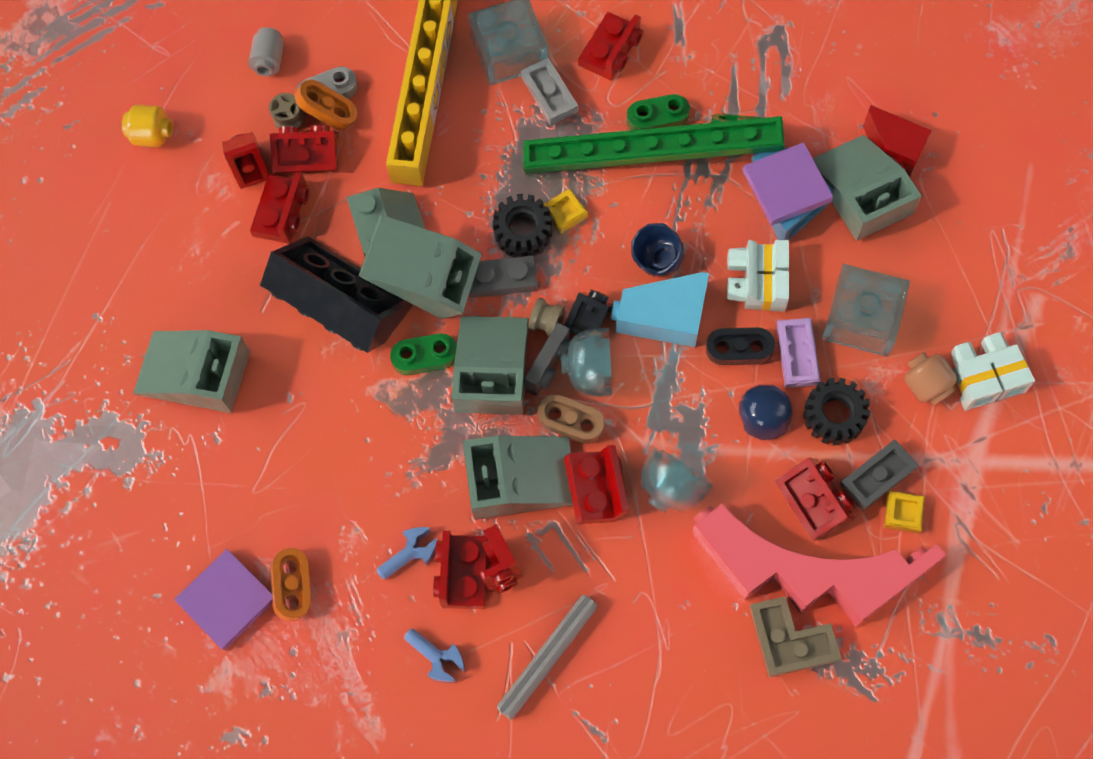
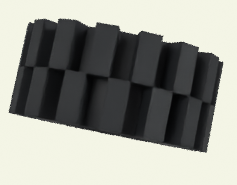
[492,194,552,257]
[803,378,870,445]

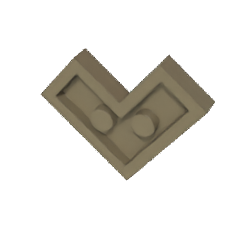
[749,596,842,678]

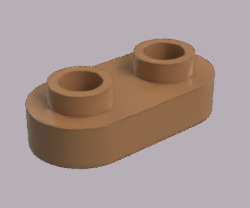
[538,395,604,444]

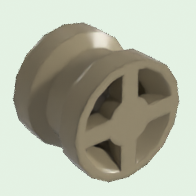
[269,93,305,130]
[528,297,565,336]

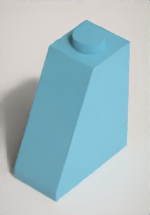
[611,272,709,347]

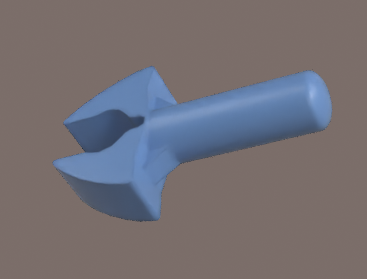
[377,527,438,579]
[404,628,465,683]

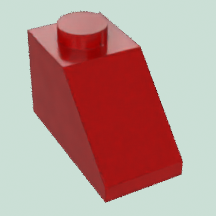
[863,105,932,177]
[222,131,269,189]

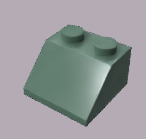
[346,188,425,256]

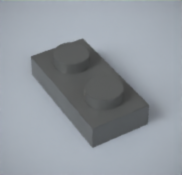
[470,256,537,298]
[524,323,573,396]
[840,439,919,511]

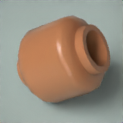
[904,352,957,405]

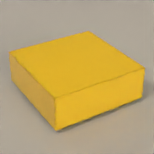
[544,188,588,234]
[883,491,925,534]

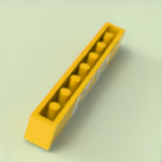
[386,0,458,186]

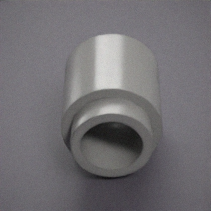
[248,27,284,76]

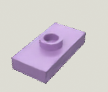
[776,318,821,388]

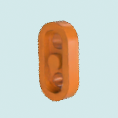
[295,79,357,130]
[271,548,311,621]

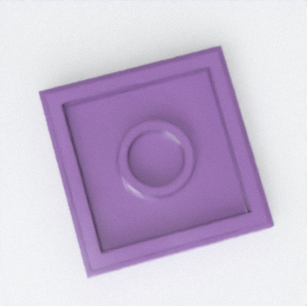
[743,142,833,226]
[174,549,273,651]

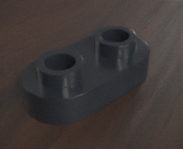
[706,327,775,365]

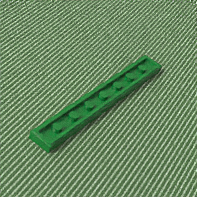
[523,116,785,174]

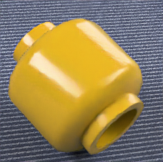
[122,104,173,148]

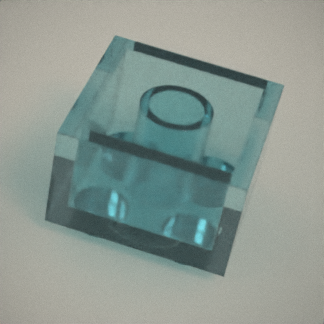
[468,0,548,85]
[821,264,910,357]

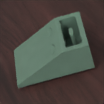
[813,135,922,241]
[359,215,482,319]
[452,316,528,415]
[133,330,250,413]
[463,436,573,520]

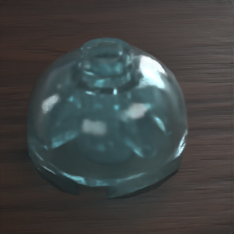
[561,328,612,397]
[641,446,713,513]

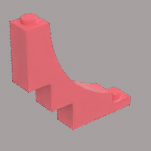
[692,503,946,627]

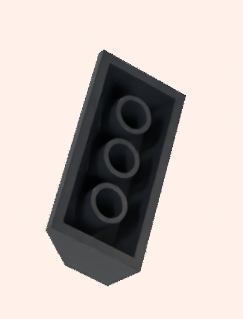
[260,236,413,353]

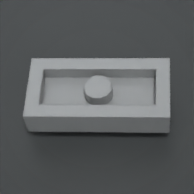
[520,58,578,126]

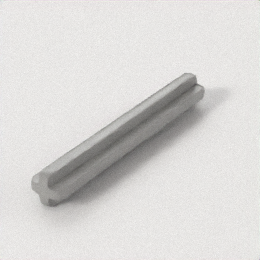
[497,595,597,719]

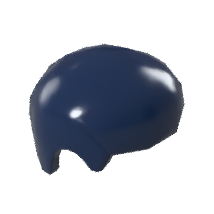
[631,223,684,278]
[739,385,792,440]

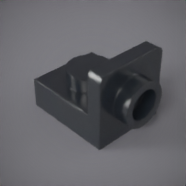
[564,289,613,344]

